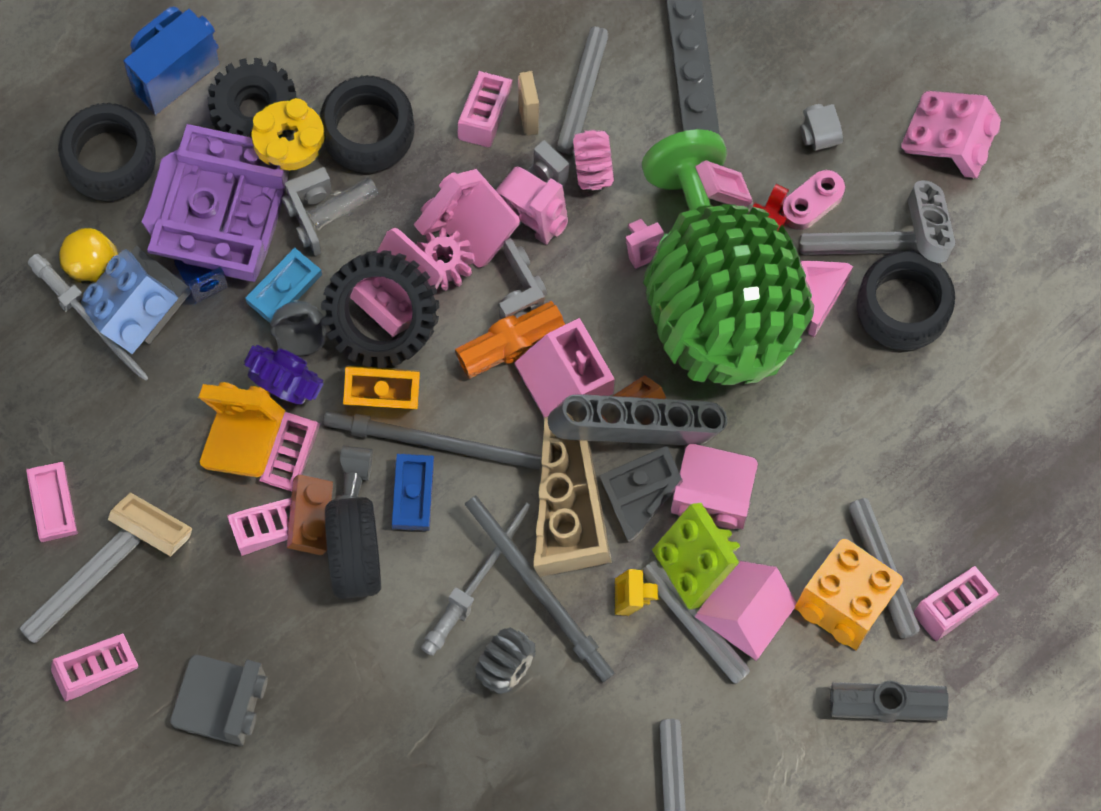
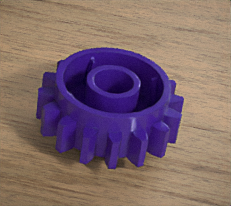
[244,345,324,404]

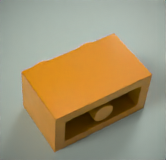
[343,366,420,409]

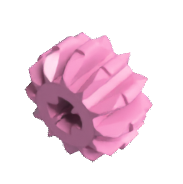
[573,130,614,191]
[416,228,475,291]

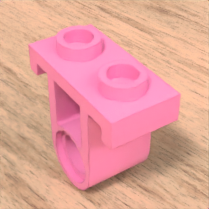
[495,167,568,245]

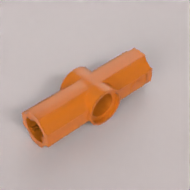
[455,301,565,379]

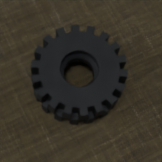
[207,58,297,140]

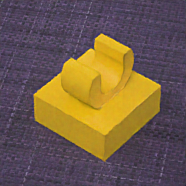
[615,569,658,616]

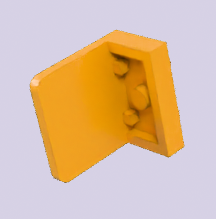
[198,382,285,477]
[794,539,903,651]

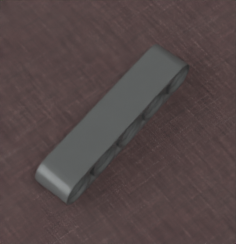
[548,394,727,445]

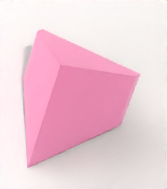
[801,260,853,337]

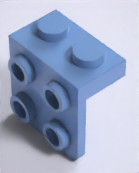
[81,249,178,354]

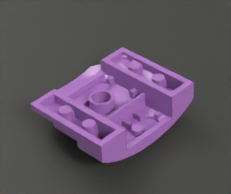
[142,124,289,282]

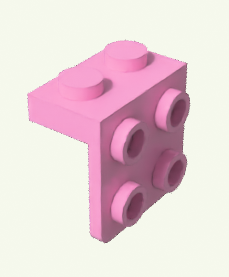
[902,91,1001,178]
[414,169,520,268]
[350,228,444,337]
[671,444,758,530]

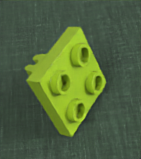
[652,503,740,610]

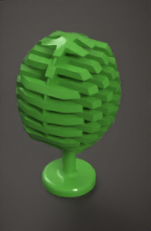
[642,129,815,385]

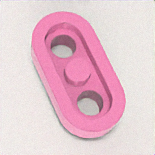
[782,170,845,230]

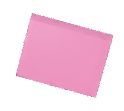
[695,561,796,661]

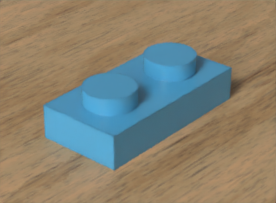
[245,248,322,323]

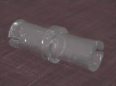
[306,176,380,231]

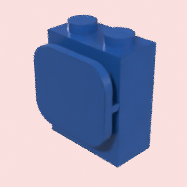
[123,6,220,115]

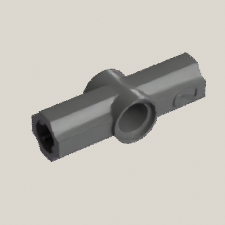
[830,681,949,723]

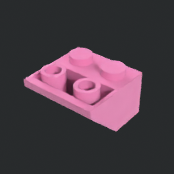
[514,318,615,419]

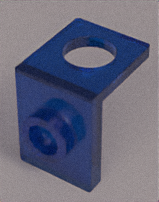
[174,259,228,303]

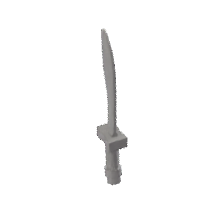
[28,254,148,381]
[421,503,530,656]

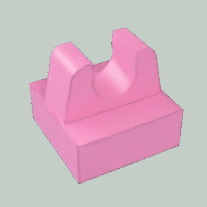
[626,219,664,269]

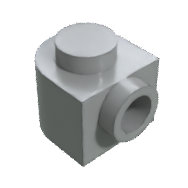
[800,104,843,151]

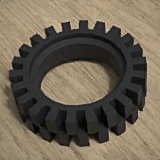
[321,250,440,368]

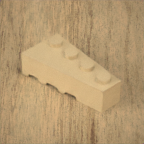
[534,413,612,577]

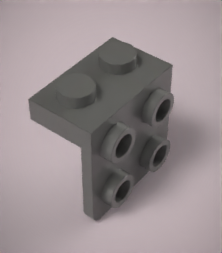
[171,655,268,746]

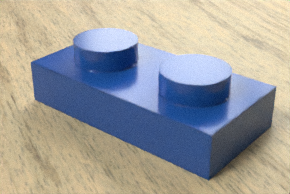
[392,454,434,531]

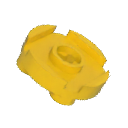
[251,98,324,170]

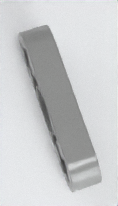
[908,180,955,263]

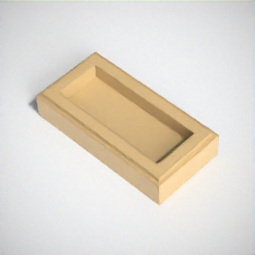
[518,71,539,136]
[108,493,193,556]

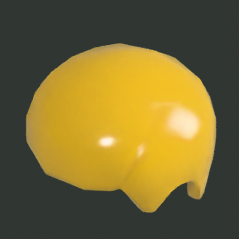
[58,228,118,282]

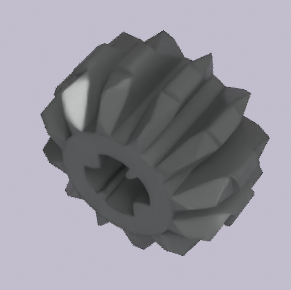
[475,627,536,694]

